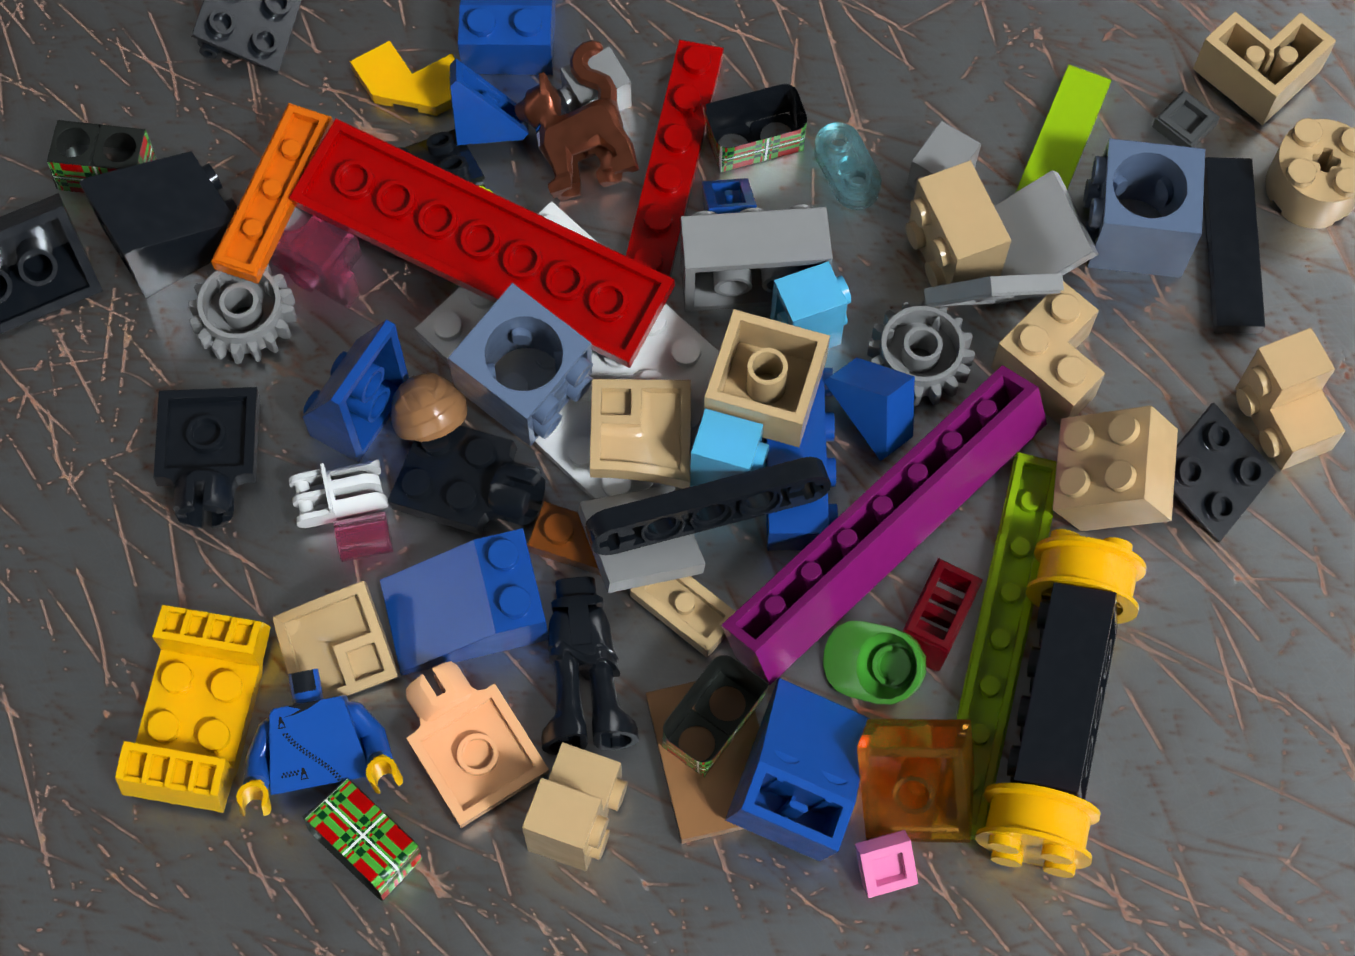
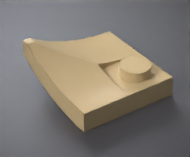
[590,379,691,488]
[272,581,400,699]

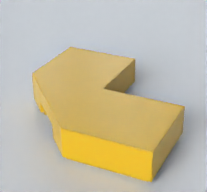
[350,40,455,116]

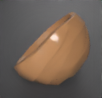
[391,373,468,442]

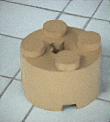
[1265,118,1355,229]

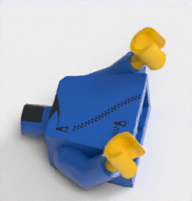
[236,669,403,817]

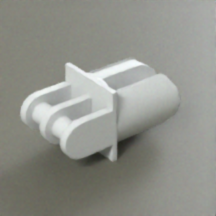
[288,460,389,528]

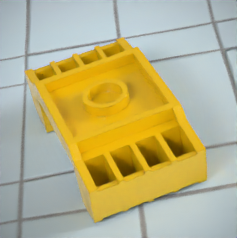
[115,605,271,813]

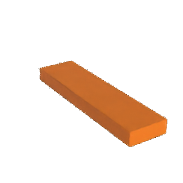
[211,103,333,284]

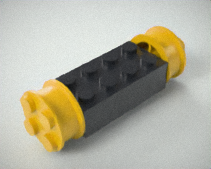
[975,529,1147,878]

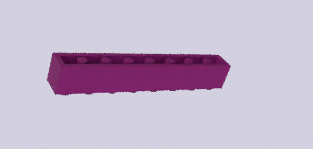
[721,365,1047,685]

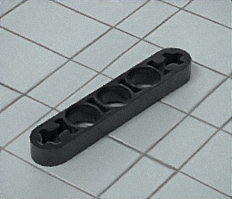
[585,457,831,555]

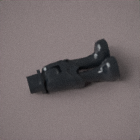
[541,576,639,755]

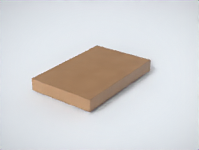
[646,681,759,844]

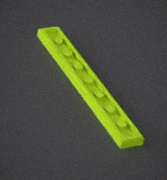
[931,452,1057,841]

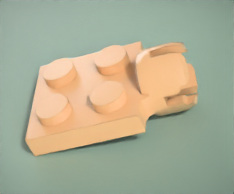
[406,661,549,828]

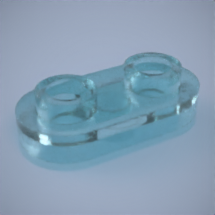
[814,122,882,210]

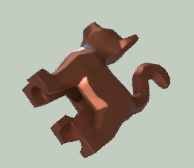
[515,40,639,202]

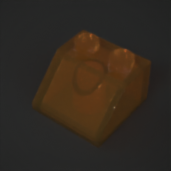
[857,719,975,843]

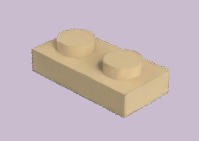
[630,576,736,658]

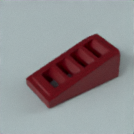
[903,558,983,671]

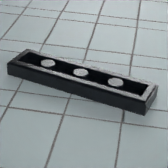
[1204,157,1265,334]

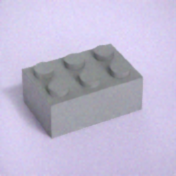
[680,204,833,312]

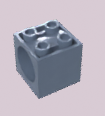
[1083,138,1205,278]
[448,283,593,447]

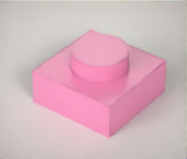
[855,830,919,898]

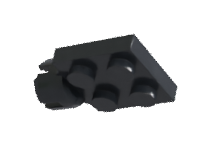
[153,387,260,529]
[388,426,546,535]

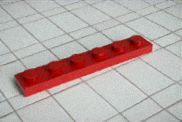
[626,39,724,277]

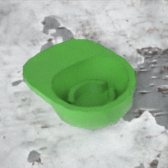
[823,621,926,705]

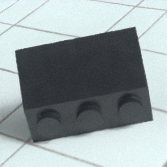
[0,193,103,334]

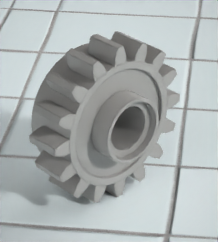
[188,264,297,364]
[867,301,975,407]

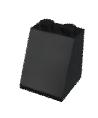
[79,151,237,298]

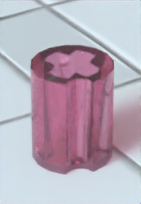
[333,511,394,562]

